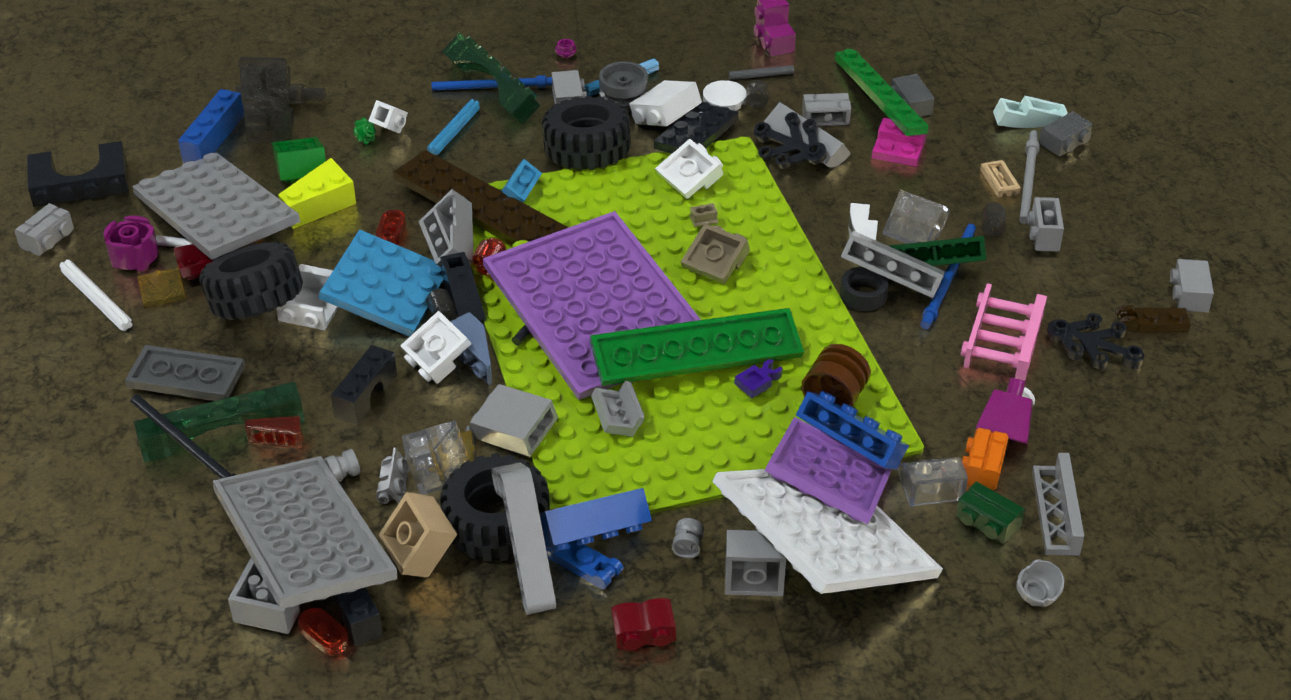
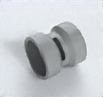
[324,449,361,482]
[672,518,704,559]

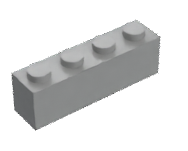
[841,231,945,298]

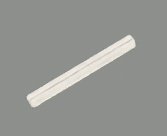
[59,259,133,331]

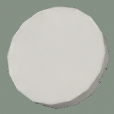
[703,80,747,111]

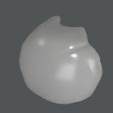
[1016,559,1065,607]

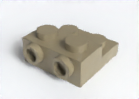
[681,223,750,284]

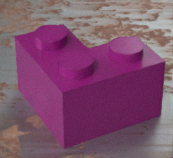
[754,0,796,56]

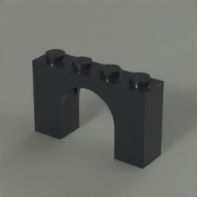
[27,141,129,207]

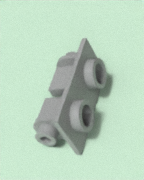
[376,447,410,504]

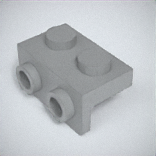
[591,381,644,437]

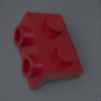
[174,244,223,280]

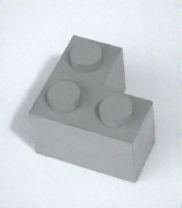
[228,558,300,634]

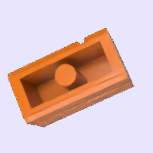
[960,427,1009,491]

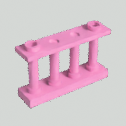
[961,283,1047,381]

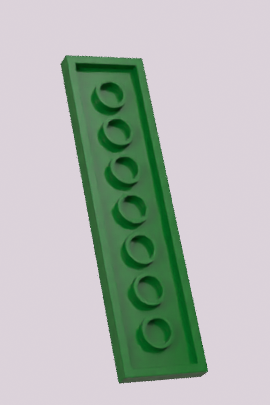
[589,308,804,386]

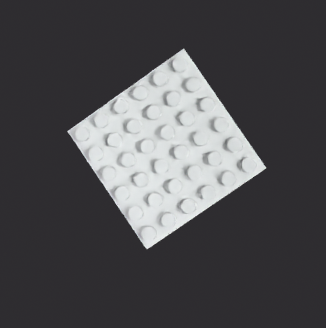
[712,469,943,594]

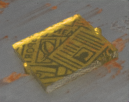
[137,268,185,307]

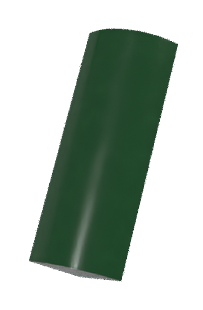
[889,236,986,266]

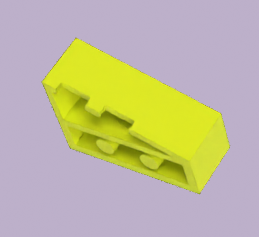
[278,158,356,229]

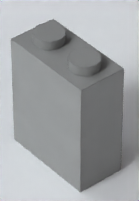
[470,384,558,457]

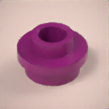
[555,39,577,58]

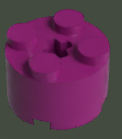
[103,216,159,271]

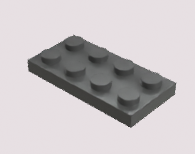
[125,345,245,402]

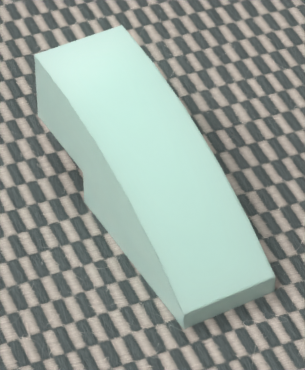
[993,95,1068,128]

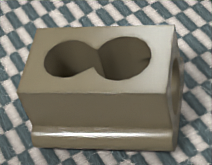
[689,203,718,227]

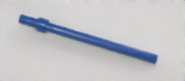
[432,75,552,91]

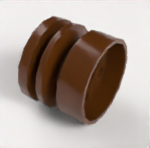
[801,344,871,407]

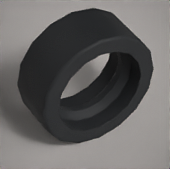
[840,266,888,311]

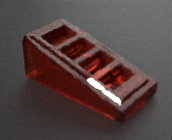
[245,416,303,449]

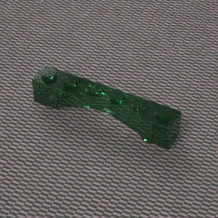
[442,33,541,125]
[133,381,305,462]

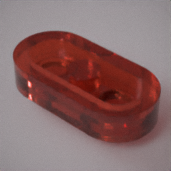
[376,210,406,245]
[298,608,349,655]

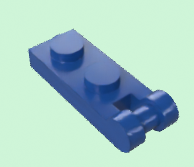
[546,541,624,589]

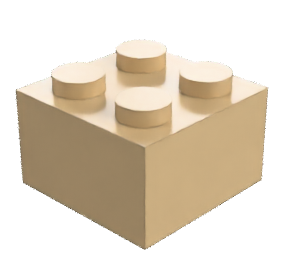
[378,492,457,578]

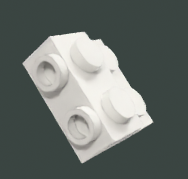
[655,139,724,199]
[400,311,472,384]

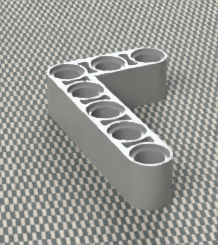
[491,462,556,615]

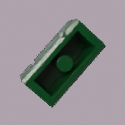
[956,481,1025,544]

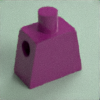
[976,378,1033,445]

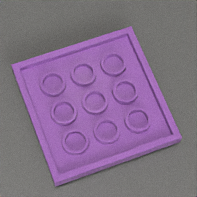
[764,417,892,524]

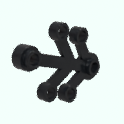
[754,112,827,169]
[1047,313,1145,369]

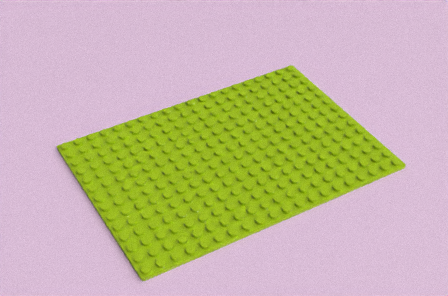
[470,137,924,514]

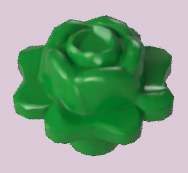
[353,117,377,145]

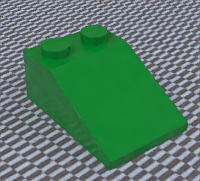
[271,137,326,183]

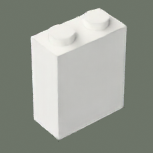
[629,80,702,126]

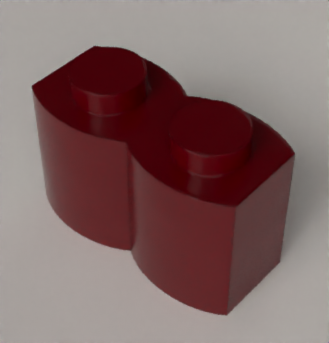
[611,598,676,651]

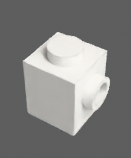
[369,100,408,133]

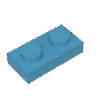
[502,159,542,202]

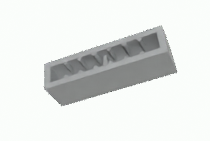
[764,102,851,167]

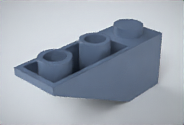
[450,312,492,385]

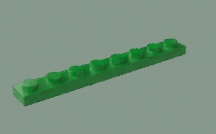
[835,49,929,136]

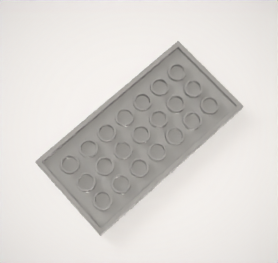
[132,153,301,260]
[213,456,397,609]

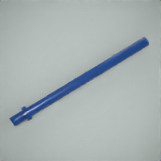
[920,224,976,329]

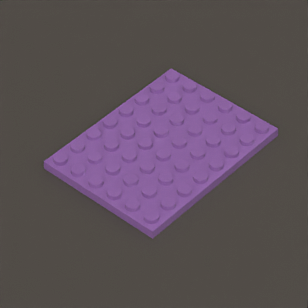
[483,211,701,400]

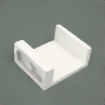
[276,264,339,330]

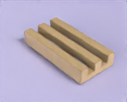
[980,160,1021,198]

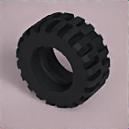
[542,96,631,170]
[199,242,303,320]
[440,454,550,561]

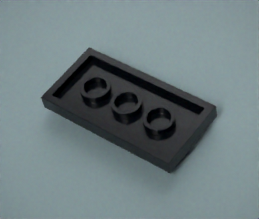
[654,102,739,154]

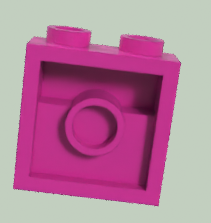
[872,118,927,167]

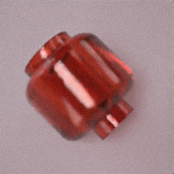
[472,238,507,276]

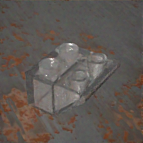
[882,190,950,244]
[402,420,470,495]

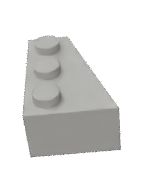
[418,189,474,267]

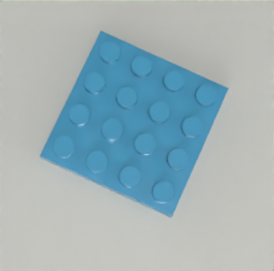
[318,229,443,337]

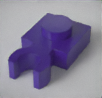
[734,359,783,398]

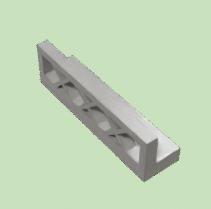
[1032,453,1084,556]

